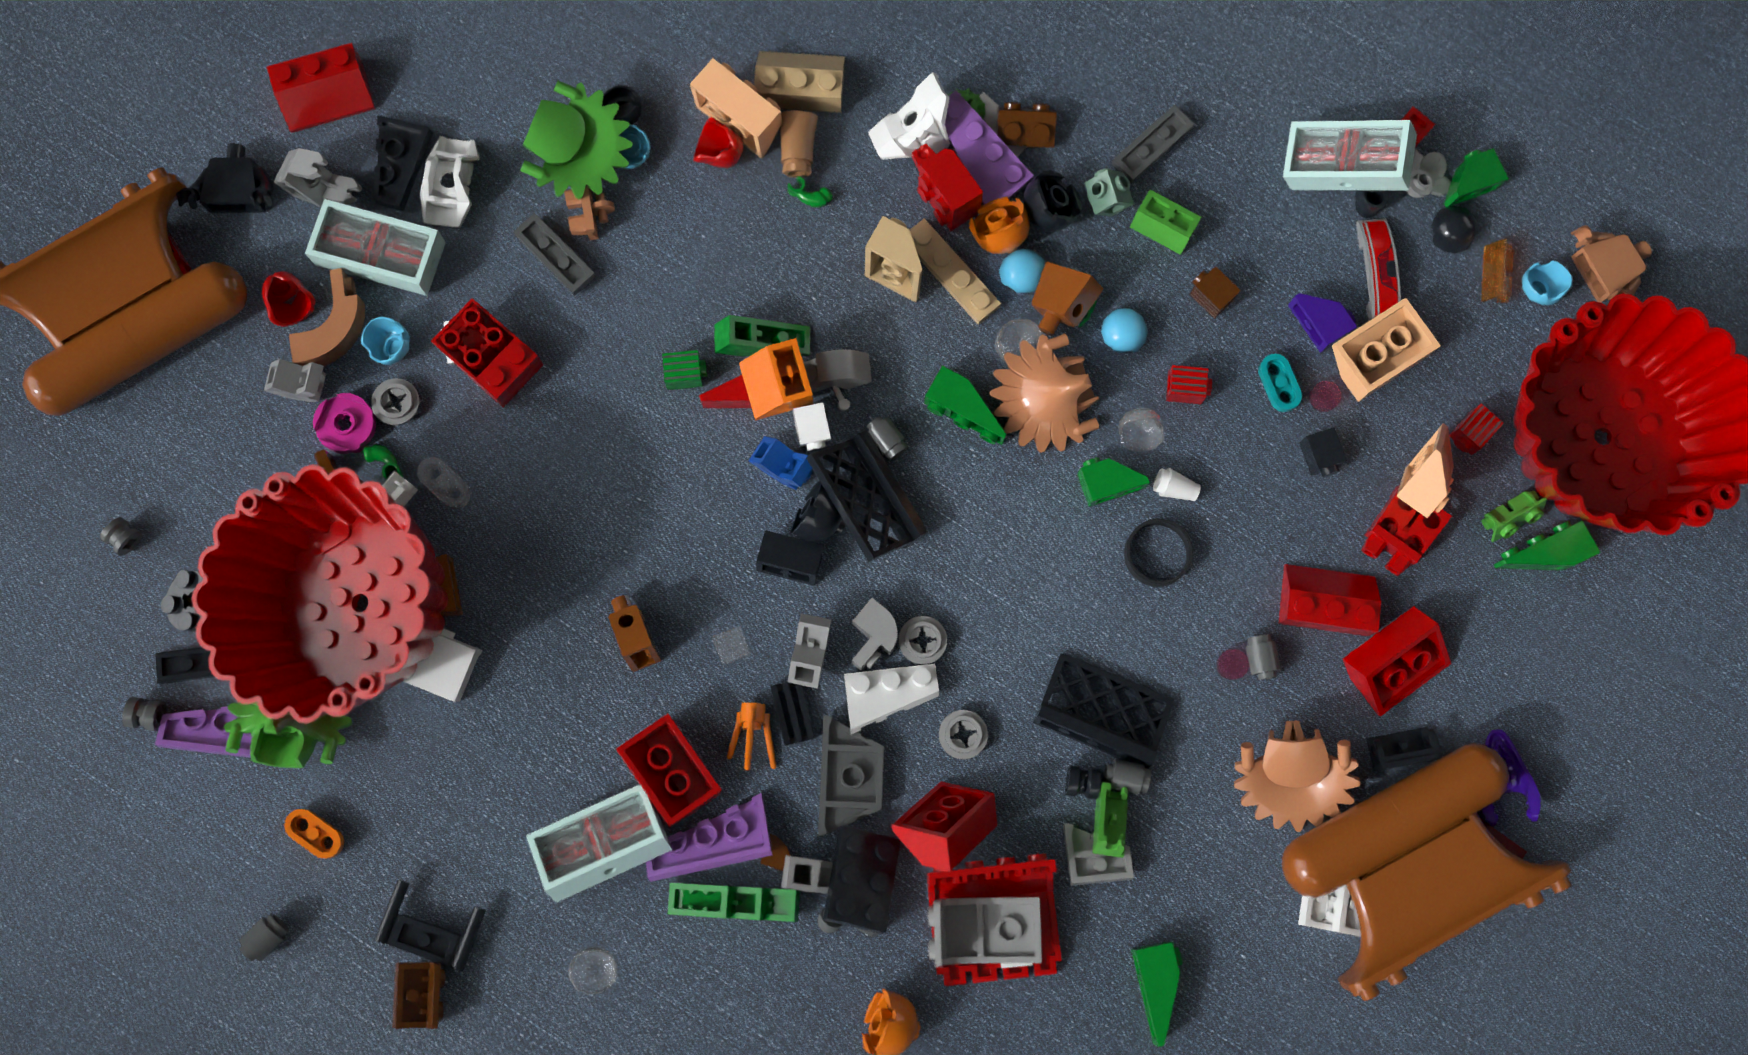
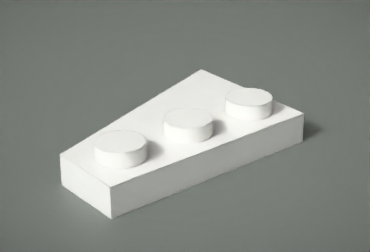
[844,663,939,735]

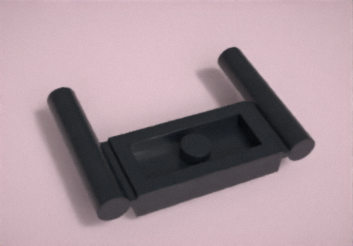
[374,879,486,972]

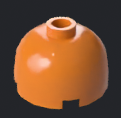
[969,197,1030,254]
[862,989,920,1055]

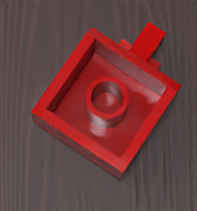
[912,144,983,232]

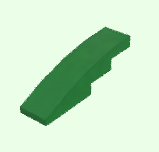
[667,883,800,922]

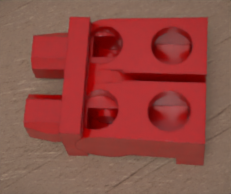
[1361,485,1452,576]

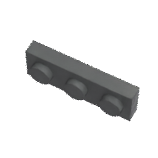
[1111,104,1195,184]
[513,213,596,296]

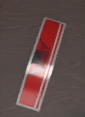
[1356,219,1401,321]

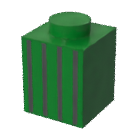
[662,350,707,390]

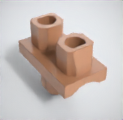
[564,186,615,240]

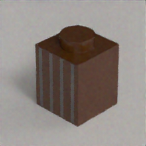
[1190,266,1241,319]

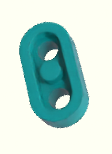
[1258,354,1302,412]

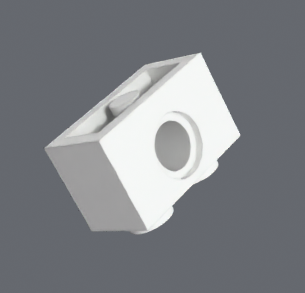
[793,403,831,451]

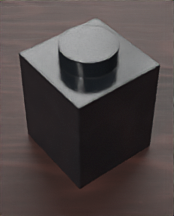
[1299,427,1347,477]

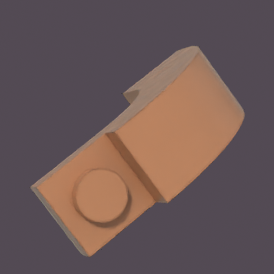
[289,268,365,366]

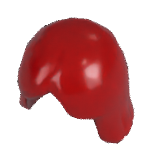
[693,117,743,169]
[262,271,316,327]

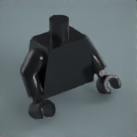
[176,143,274,213]

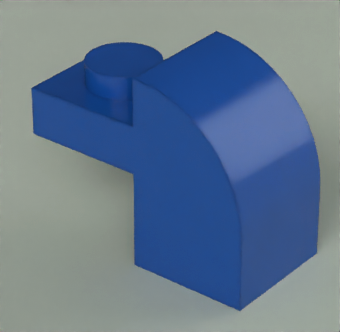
[748,436,813,490]

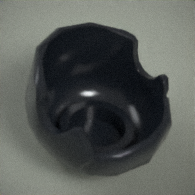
[602,85,642,125]
[1431,206,1477,253]

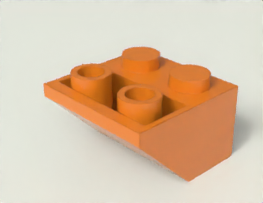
[739,338,814,421]

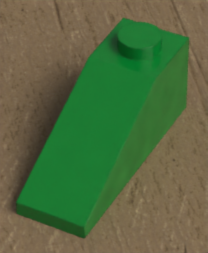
[714,315,810,356]
[1131,941,1182,1047]

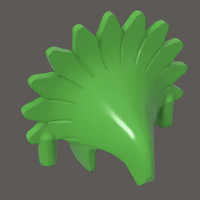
[520,80,633,200]
[224,702,352,768]

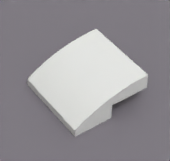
[1298,885,1361,937]

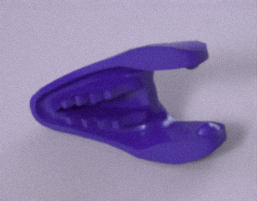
[1482,729,1541,827]

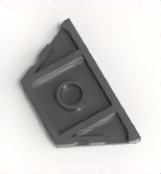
[818,715,884,836]

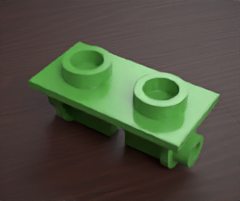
[1481,490,1547,542]

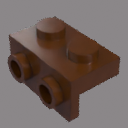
[996,102,1057,148]
[392,962,445,1029]

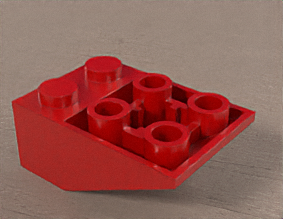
[431,298,544,408]

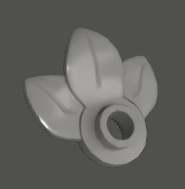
[1406,148,1451,198]

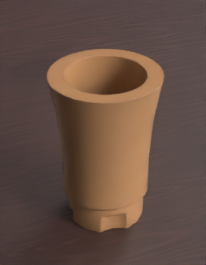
[780,111,818,178]

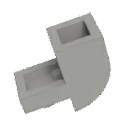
[803,350,872,393]
[264,359,326,402]
[852,598,897,671]
[788,613,831,689]
[781,856,833,894]

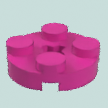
[313,393,376,454]

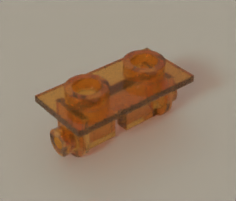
[1481,238,1515,303]

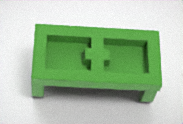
[1130,190,1201,255]
[1092,782,1128,858]

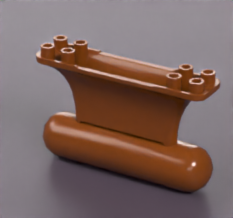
[0,167,247,416]
[1281,743,1572,1001]

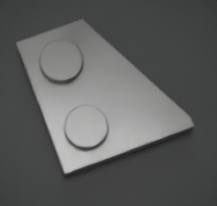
[1063,823,1134,885]

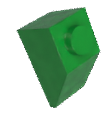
[1444,148,1509,207]
[1077,457,1150,507]

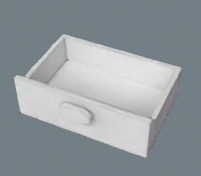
[404,629,482,702]

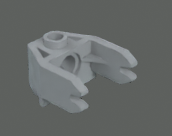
[274,148,362,207]

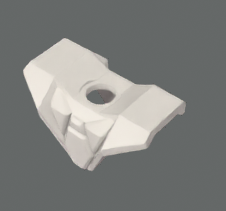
[868,72,950,160]
[420,136,480,228]

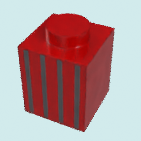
[1166,365,1212,405]
[1449,404,1504,455]

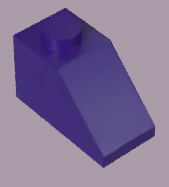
[1288,293,1357,353]

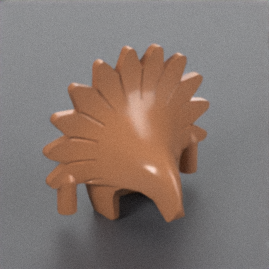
[989,334,1099,453]
[1234,720,1361,832]

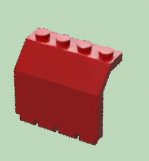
[927,853,1062,987]

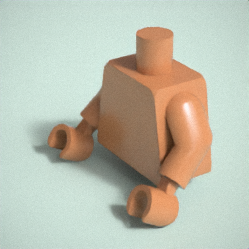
[1570,225,1651,303]

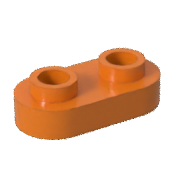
[284,809,344,859]

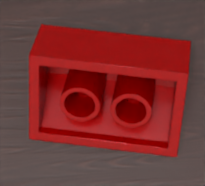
[267,42,375,133]
[1278,564,1381,636]
[1343,606,1451,717]
[616,713,722,827]
[892,781,997,872]

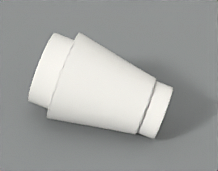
[1153,468,1201,501]

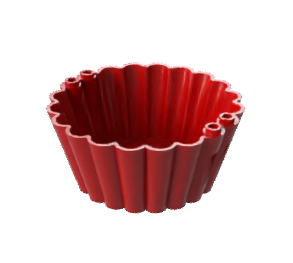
[1513,293,1748,535]
[192,464,448,723]

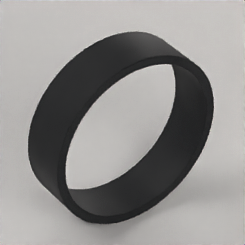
[1124,519,1193,587]

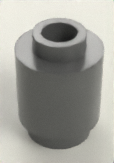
[867,416,908,462]
[1245,634,1282,681]
[1104,758,1151,795]
[239,913,289,961]

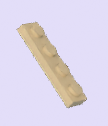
[910,218,1001,325]

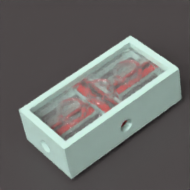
[1283,120,1417,190]
[305,199,446,296]
[526,784,672,903]

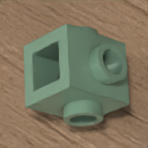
[1085,168,1134,217]

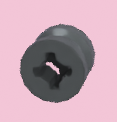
[100,517,142,556]

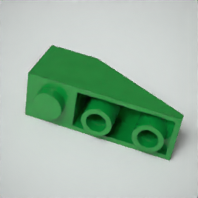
[924,366,1007,445]
[1493,520,1601,571]

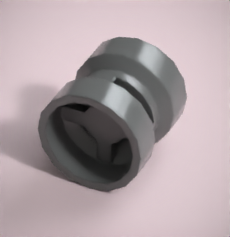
[122,697,166,732]

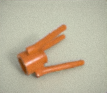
[727,703,777,771]

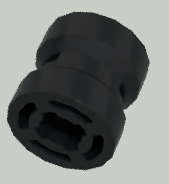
[1065,765,1101,800]

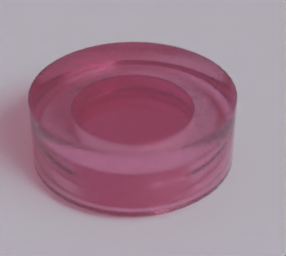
[1309,381,1341,412]
[1216,649,1249,680]

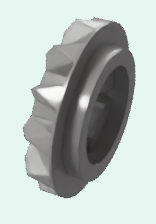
[371,378,421,426]
[898,616,947,665]
[939,710,988,759]

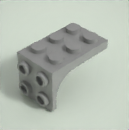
[928,897,1042,967]

